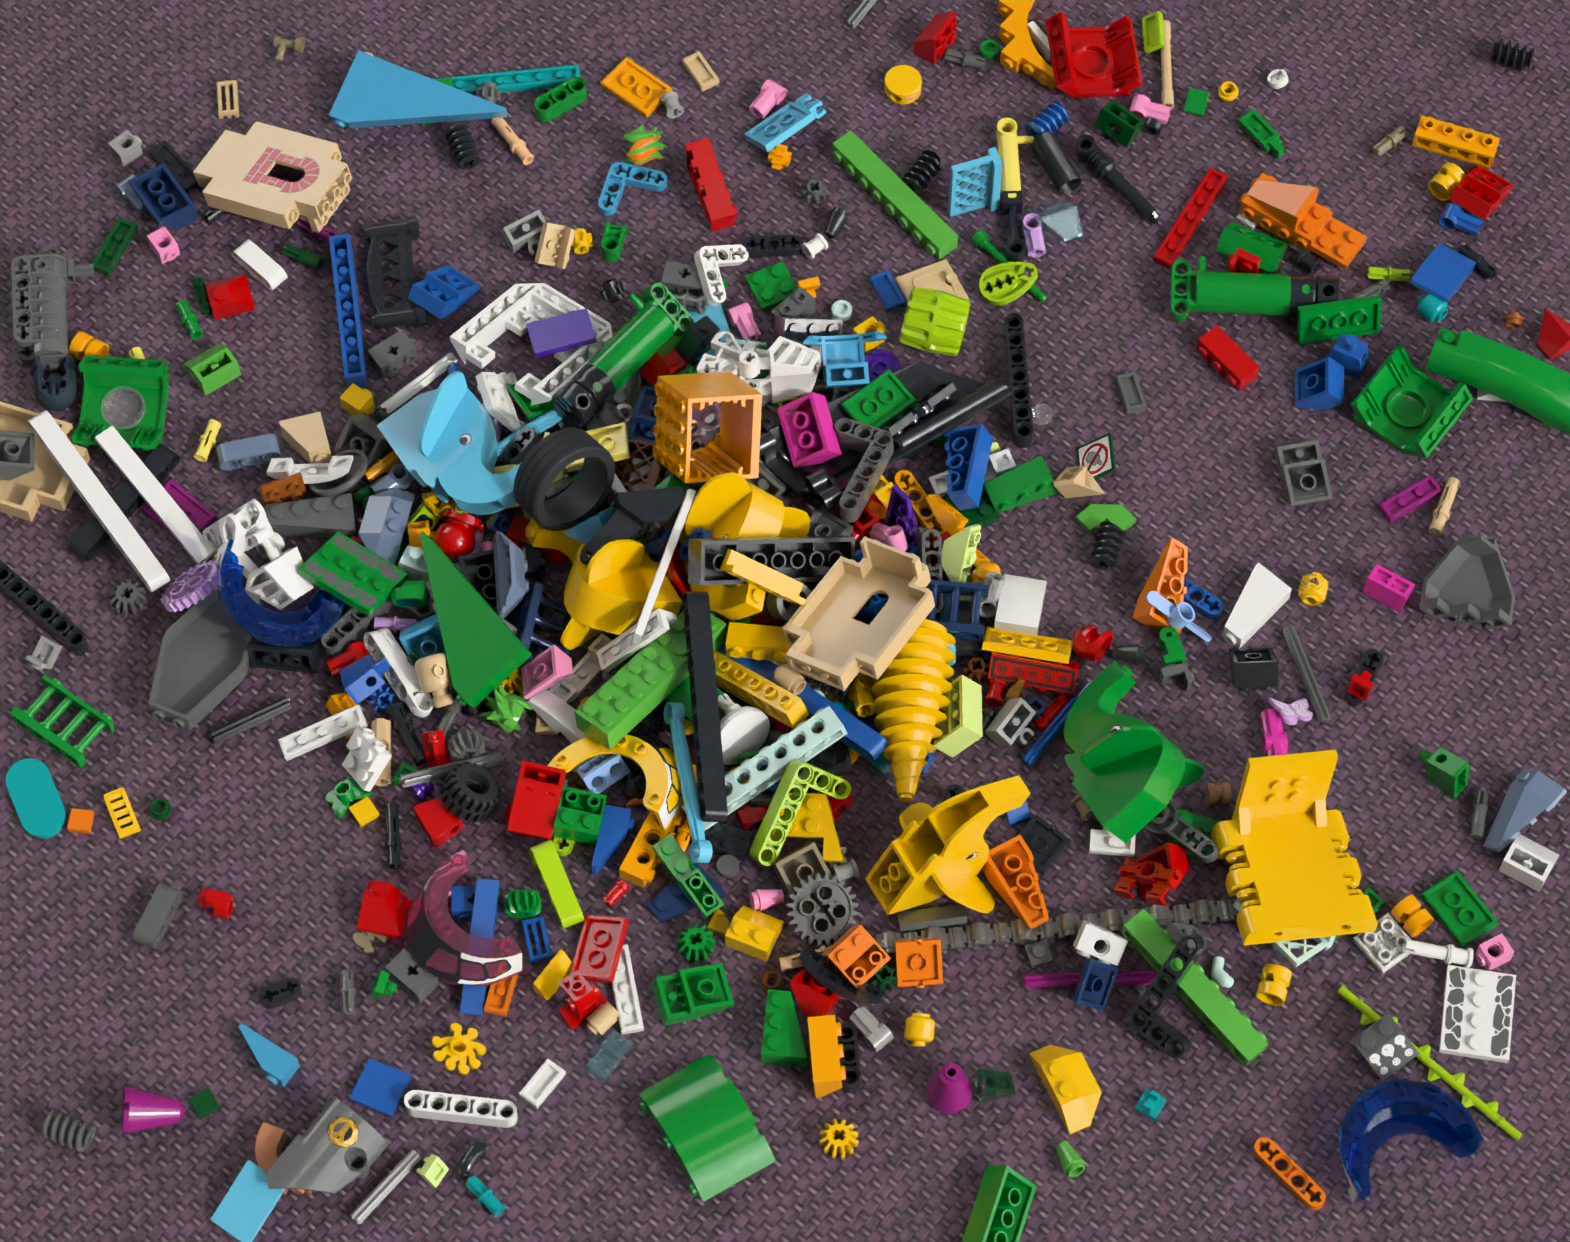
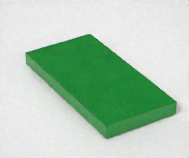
[1297,295,1382,344]

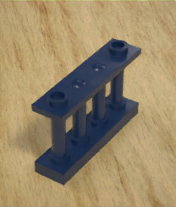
[925,580,989,642]
[515,582,572,665]

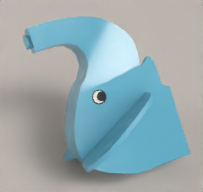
[377,371,521,515]

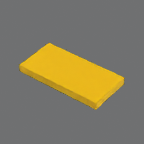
[982,627,1072,664]

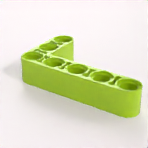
[750,759,851,866]

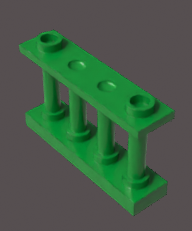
[10,675,115,769]

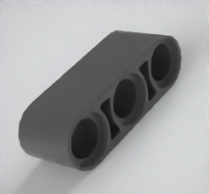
[133,883,182,949]

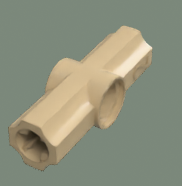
[371,718,392,787]

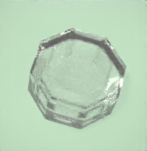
[1032,403,1053,425]

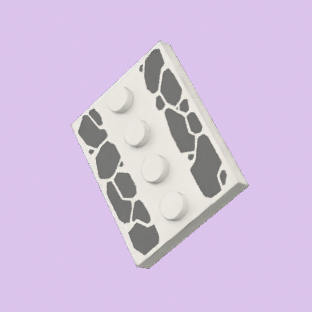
[1439,965,1516,1063]

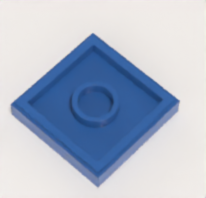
[349,1058,412,1118]

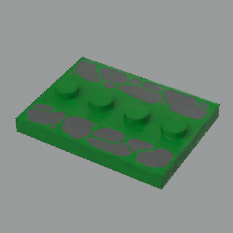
[298,531,408,617]

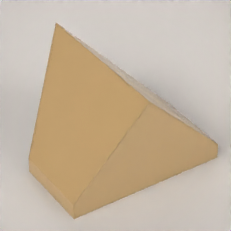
[1053,465,1105,499]

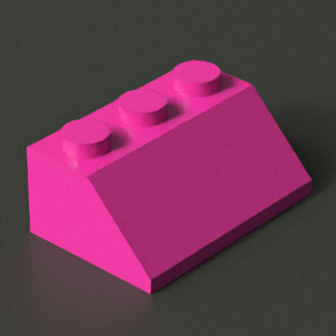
[777,392,842,468]

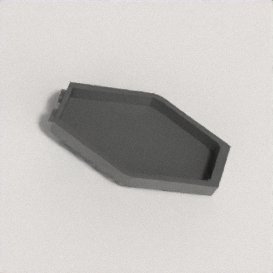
[148,581,261,731]

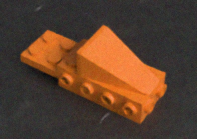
[1238,173,1367,270]

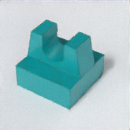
[1134,1089,1166,1122]

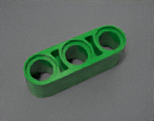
[534,77,587,122]

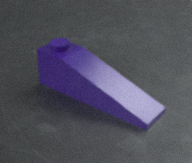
[884,485,918,547]

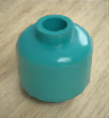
[1417,293,1449,323]

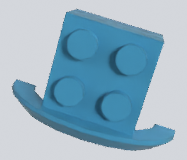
[803,331,887,388]

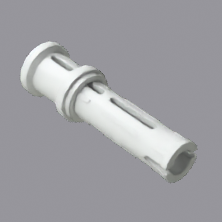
[1402,939,1473,968]

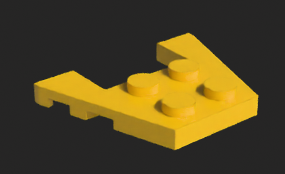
[761,793,844,862]

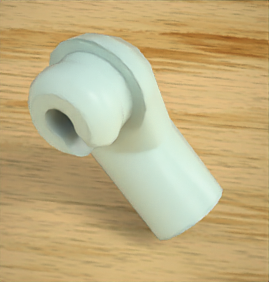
[1211,956,1234,988]

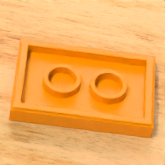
[600,57,672,118]

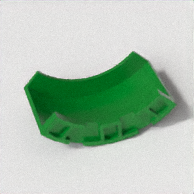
[638,1054,776,1202]

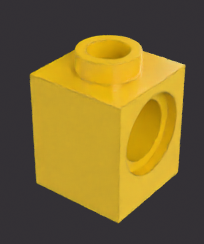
[853,316,886,354]

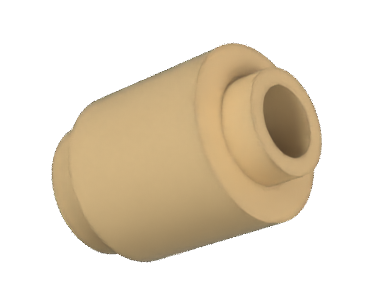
[774,664,806,695]
[586,1001,620,1035]

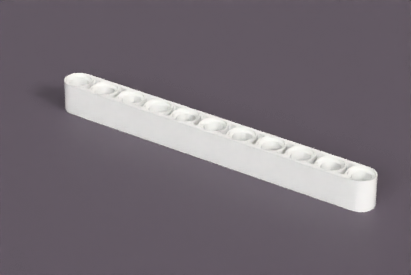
[28,410,170,592]

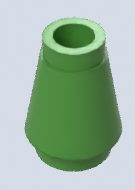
[1056,1141,1085,1177]

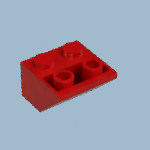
[914,11,958,64]
[835,494,887,539]

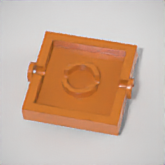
[895,937,943,988]

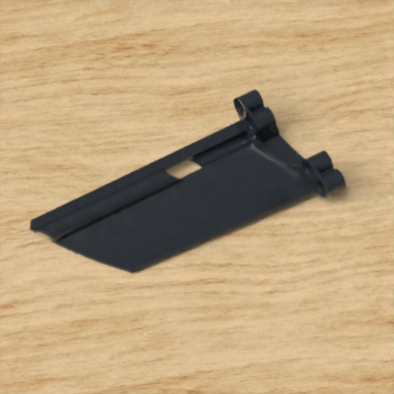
[759,361,1012,510]

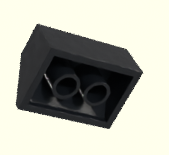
[455,549,518,613]
[247,637,321,674]

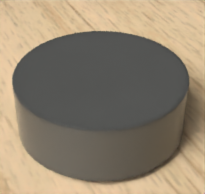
[717,854,739,878]

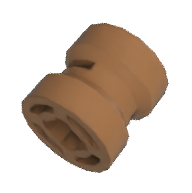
[1206,782,1231,805]

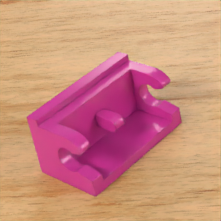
[1362,564,1415,612]

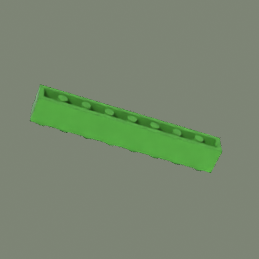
[832,131,958,260]
[1121,909,1268,1067]

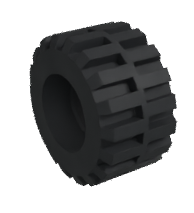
[439,762,501,822]

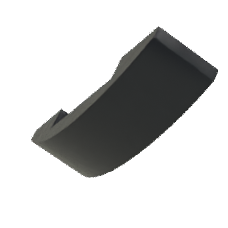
[799,947,886,1004]

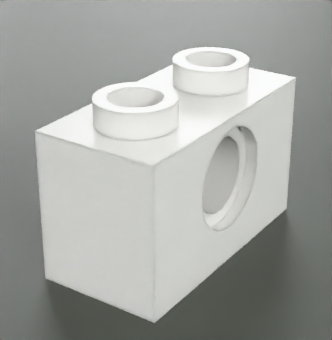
[1073,920,1128,966]

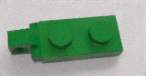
[1237,109,1285,159]

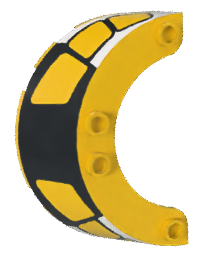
[547,733,684,832]

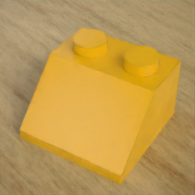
[725,905,785,962]

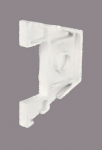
[475,372,527,433]

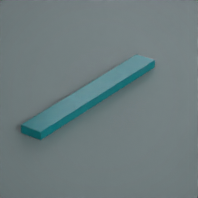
[433,65,580,96]

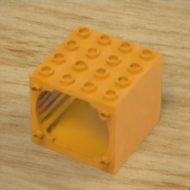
[653,371,762,483]

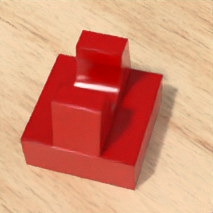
[1346,670,1374,702]

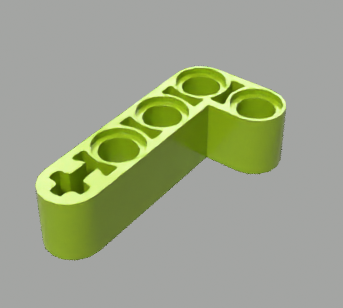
[529,840,584,929]

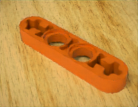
[1253,1137,1326,1210]

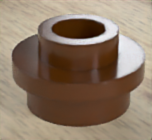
[760,971,783,993]

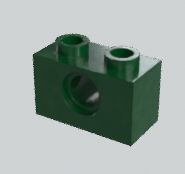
[1094,100,1145,148]

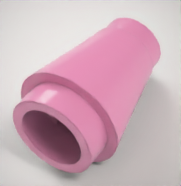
[749,889,784,911]

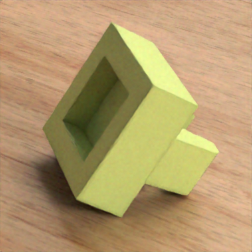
[416,1154,449,1188]

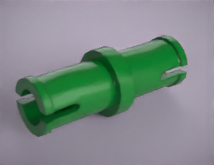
[175,300,203,340]

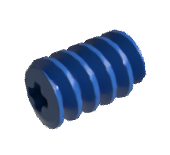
[1025,100,1069,139]

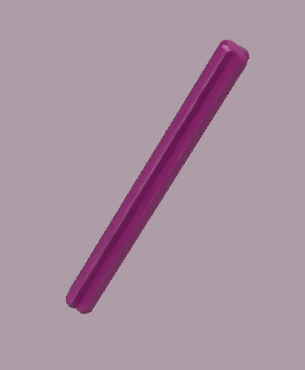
[1024,971,1157,988]

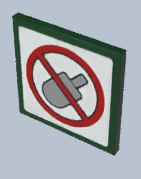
[1076,433,1116,480]

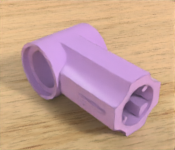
[1022,213,1046,258]

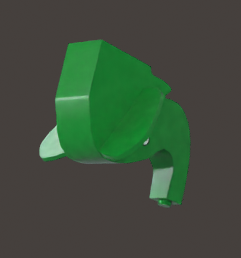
[1064,660,1204,843]

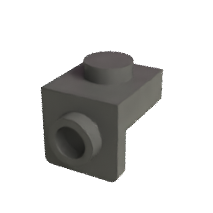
[1159,663,1194,691]

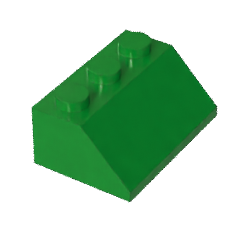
[1216,222,1289,274]

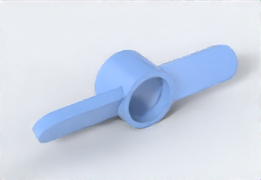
[1145,591,1212,642]

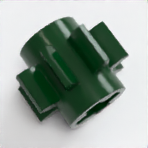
[869,964,898,992]

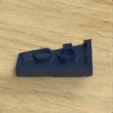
[646,863,726,923]

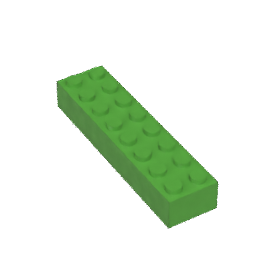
[574,612,727,750]

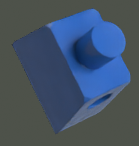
[1327,334,1369,379]
[339,655,392,705]

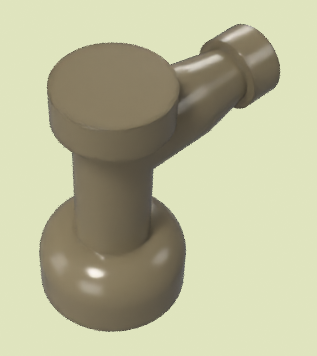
[274,36,305,63]

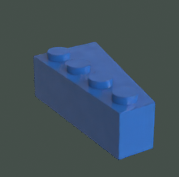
[944,424,993,510]

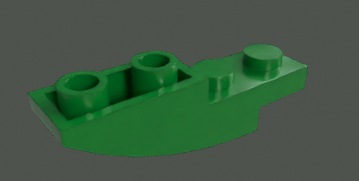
[652,834,724,918]

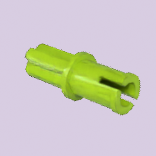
[1367,266,1410,283]

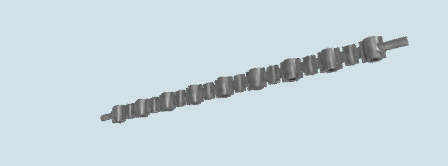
[877,898,1239,958]

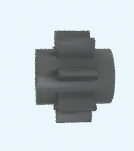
[476,82,501,104]
[802,179,827,206]

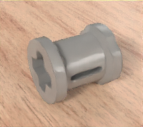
[661,91,684,119]
[832,858,859,883]

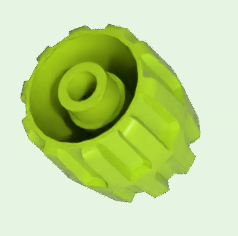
[900,287,971,356]

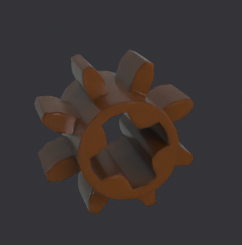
[963,655,990,684]

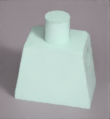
[398,545,430,588]

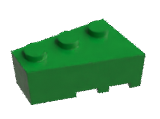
[984,456,1060,512]

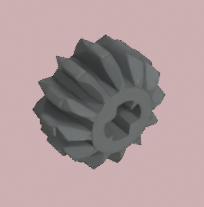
[110,579,147,617]
[447,729,485,761]

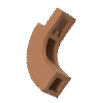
[255,1122,312,1195]

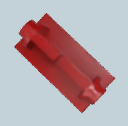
[421,729,449,768]

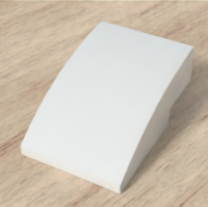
[994,574,1047,636]

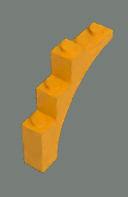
[997,0,1055,89]

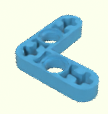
[598,162,667,216]

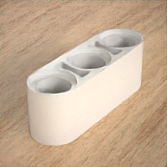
[232,239,288,291]

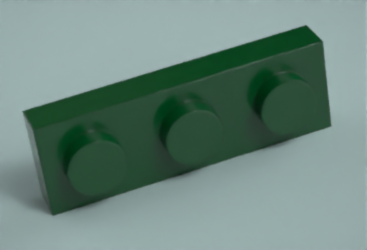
[91,217,138,277]

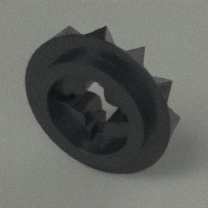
[640,704,670,733]

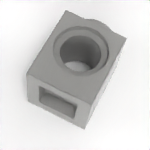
[108,130,143,167]

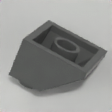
[0,430,35,481]

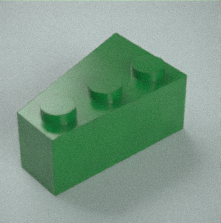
[761,989,807,1068]

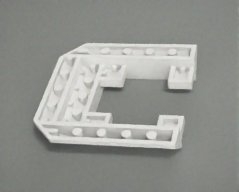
[450,283,613,406]

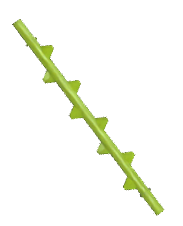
[1337,986,1523,1141]

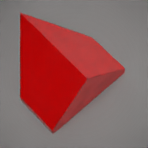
[1537,308,1570,361]

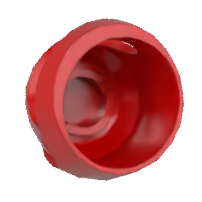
[1072,625,1114,662]

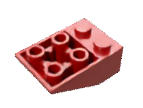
[507,761,566,840]

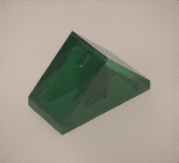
[975,1069,1016,1103]

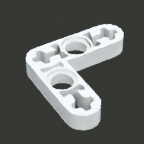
[694,244,748,306]

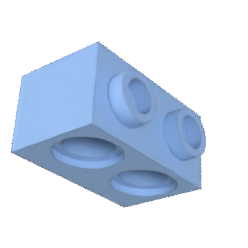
[574,754,630,794]

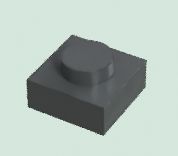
[1024,940,1053,969]

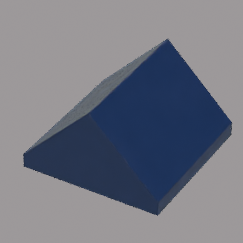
[1071,956,1119,1011]

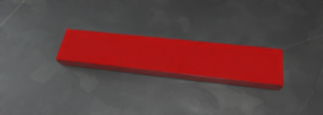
[1153,167,1228,269]

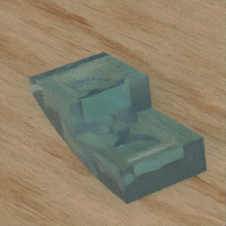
[585,1030,633,1082]

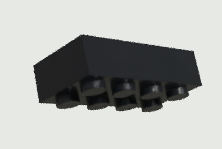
[691,822,753,862]

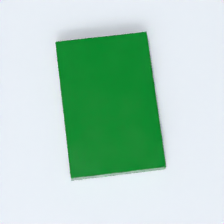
[840,369,916,428]
[1421,871,1499,949]

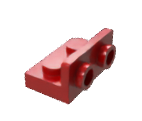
[1226,248,1261,273]

